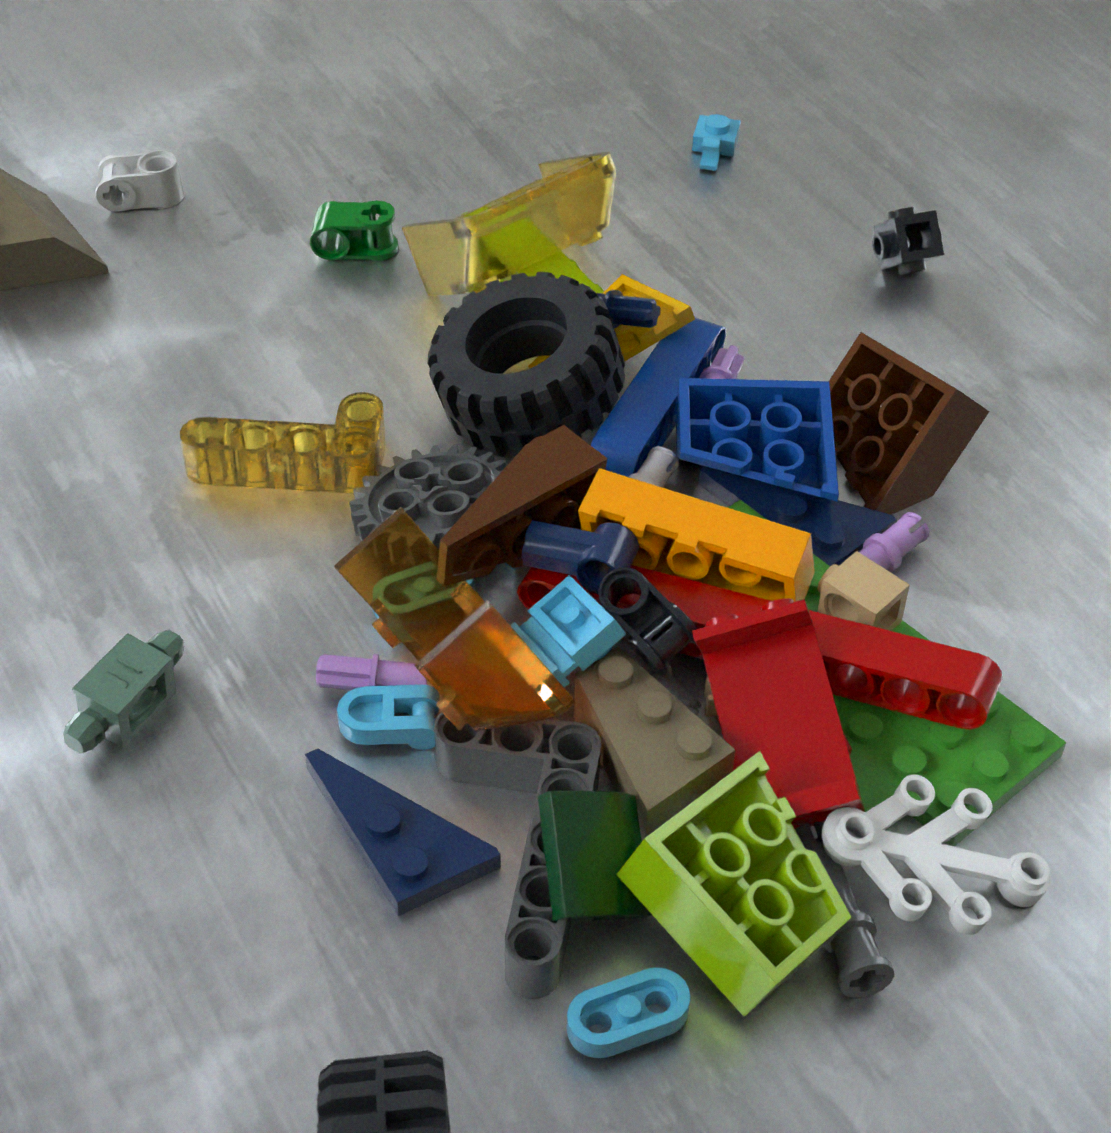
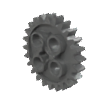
[349,445,506,564]

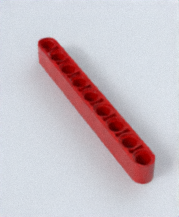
[517,565,1003,730]

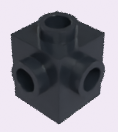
[872,207,944,275]

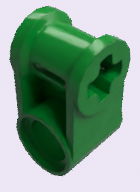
[310,200,399,261]

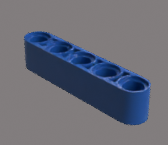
[591,317,726,477]

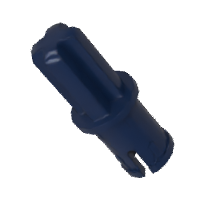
[597,290,661,328]

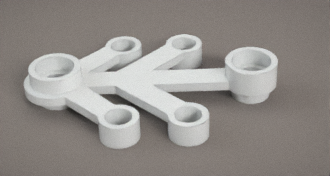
[822,775,1051,935]

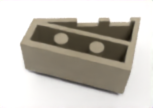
[574,646,735,841]

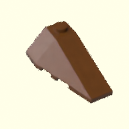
[436,425,608,586]

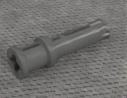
[795,822,894,998]

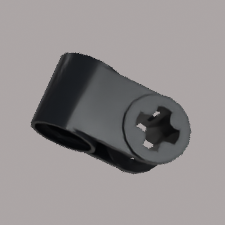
[598,567,697,677]

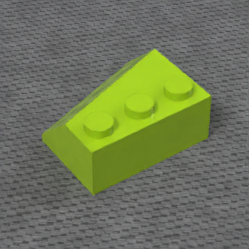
[617,751,852,1017]

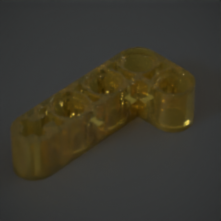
[180,392,386,494]

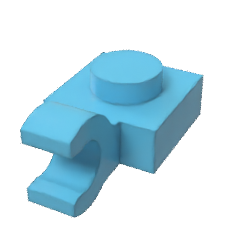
[692,114,741,171]

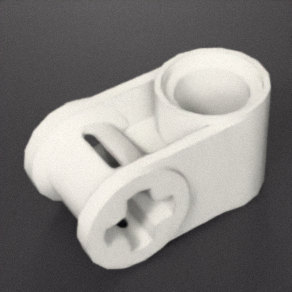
[96,149,184,212]

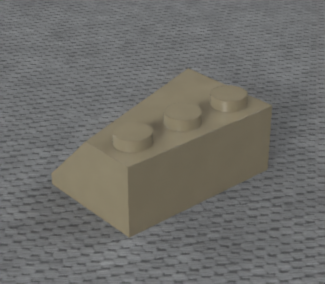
[0,169,109,291]

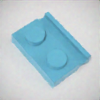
[509,575,626,688]

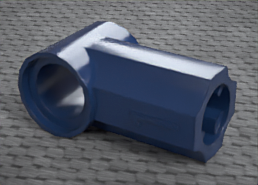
[522,520,639,595]

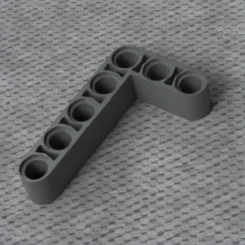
[434,706,601,999]

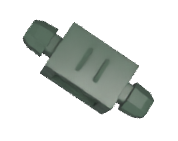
[63,630,184,754]

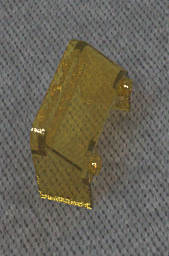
[402,152,616,296]

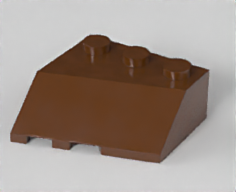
[829,332,990,515]

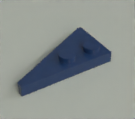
[699,466,897,567]
[305,749,501,916]

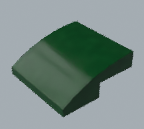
[538,791,652,921]

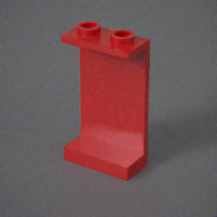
[692,598,865,830]

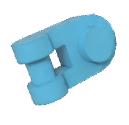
[337,685,440,750]

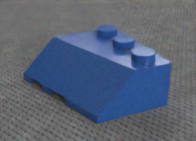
[676,378,839,502]

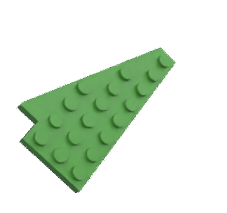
[728,500,1066,847]

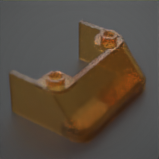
[334,507,576,731]

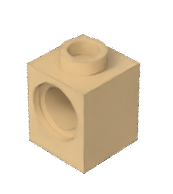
[817,551,910,631]

